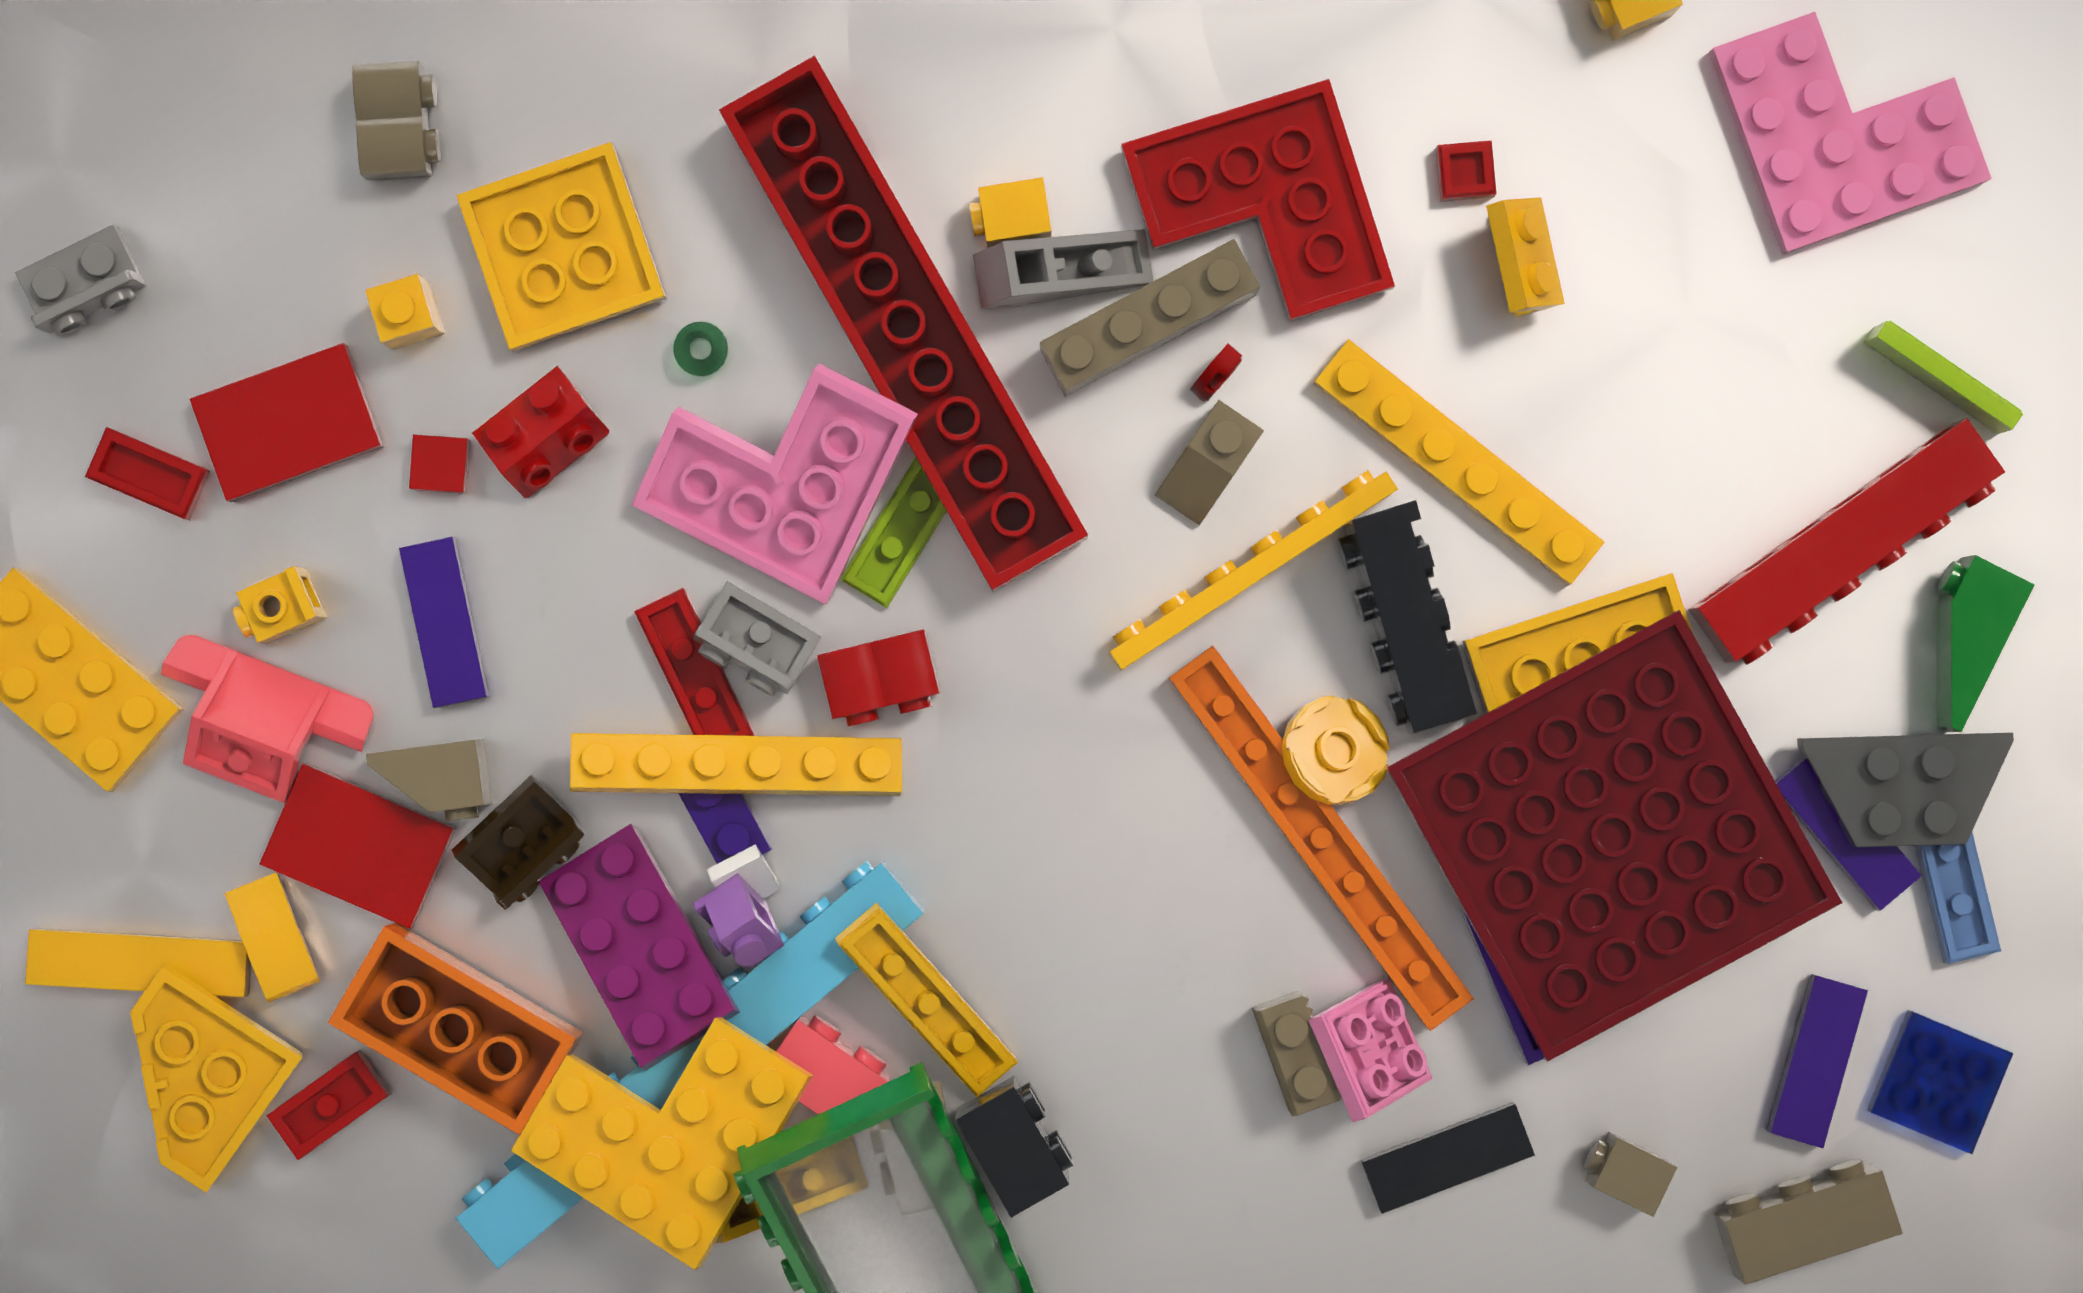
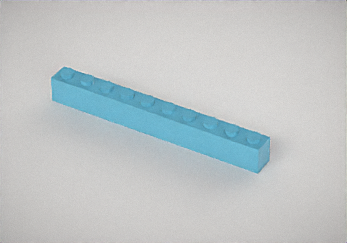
[455,861,925,1269]

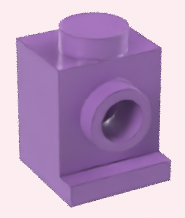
[693,873,784,969]

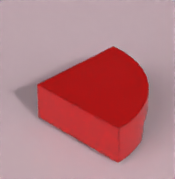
[1190,343,1242,402]

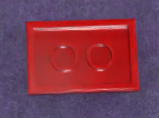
[189,343,384,502]
[259,763,456,929]

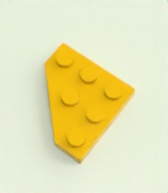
[130,963,303,1193]

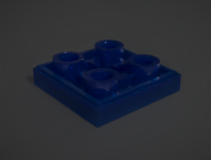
[1866,1010,2013,1154]

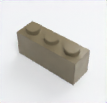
[1714,1159,1903,1285]

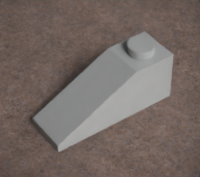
[973,229,1153,308]

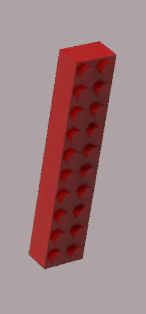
[719,55,1088,592]

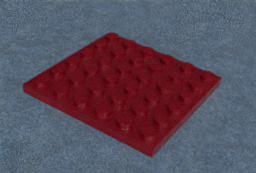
[1386,610,1842,1062]

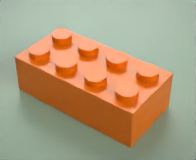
[327,923,584,1135]

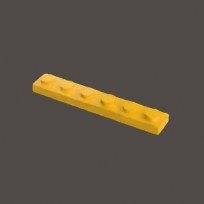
[1313,339,1605,586]
[1109,470,1398,671]
[570,733,902,796]

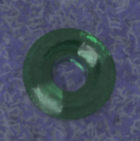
[673,322,728,377]

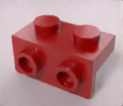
[472,365,609,498]

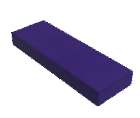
[399,537,489,708]
[1775,756,1922,911]
[1767,974,1868,1148]

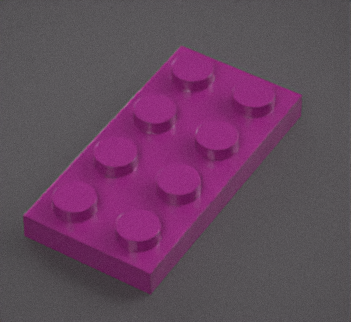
[539,824,740,1070]

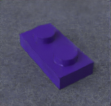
[678,793,773,864]

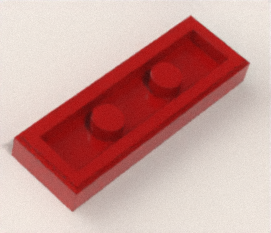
[634,588,756,736]

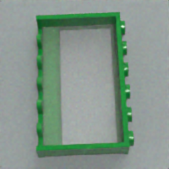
[734,1062,1038,1293]

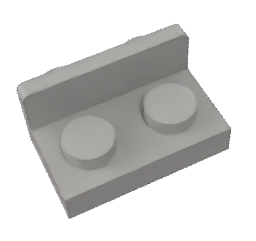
[15,225,147,335]

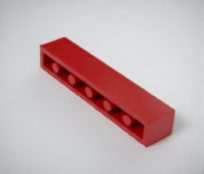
[1688,418,2005,665]

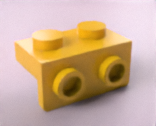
[1486,197,1565,316]

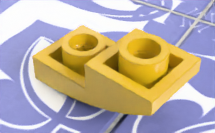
[224,872,320,1003]

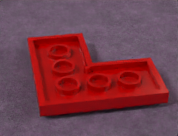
[1121,79,1395,321]

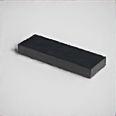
[1360,1102,1535,1214]

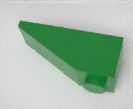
[1937,555,2035,732]

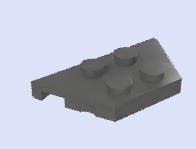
[1797,732,2014,847]

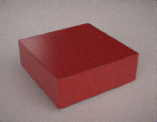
[1435,140,1497,202]
[409,434,470,494]

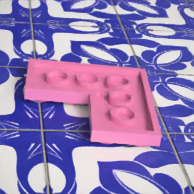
[1709,11,1992,254]
[632,363,918,605]

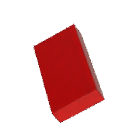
[85,427,211,521]

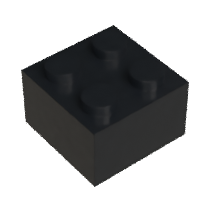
[955,1075,1073,1218]

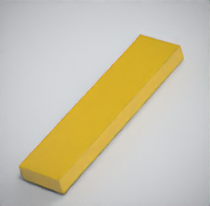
[835,902,1018,1097]
[25,928,250,997]

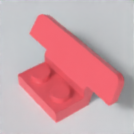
[161,635,374,803]

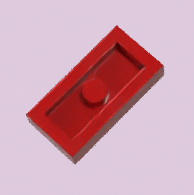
[266,1050,391,1160]

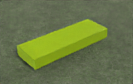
[1863,320,2023,435]
[841,457,947,608]

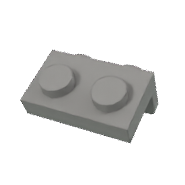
[693,581,822,696]

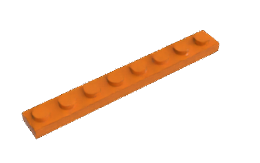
[1168,646,1474,1031]

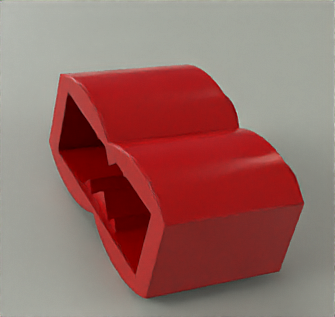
[817,629,941,727]

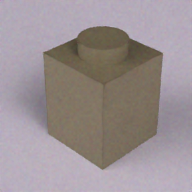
[1584,1132,1678,1217]

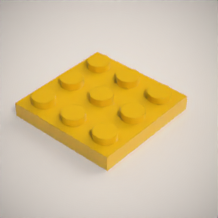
[456,142,667,352]

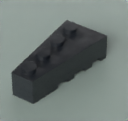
[1337,500,1477,734]

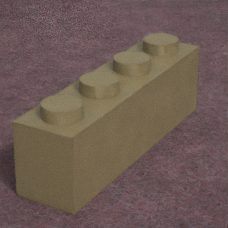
[1040,239,1260,397]

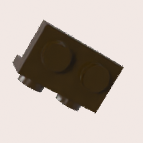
[452,775,584,910]

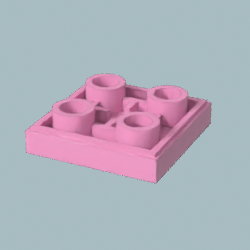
[1308,978,1433,1122]

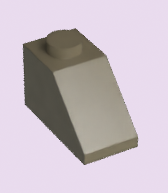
[1155,400,1264,526]
[366,739,492,821]

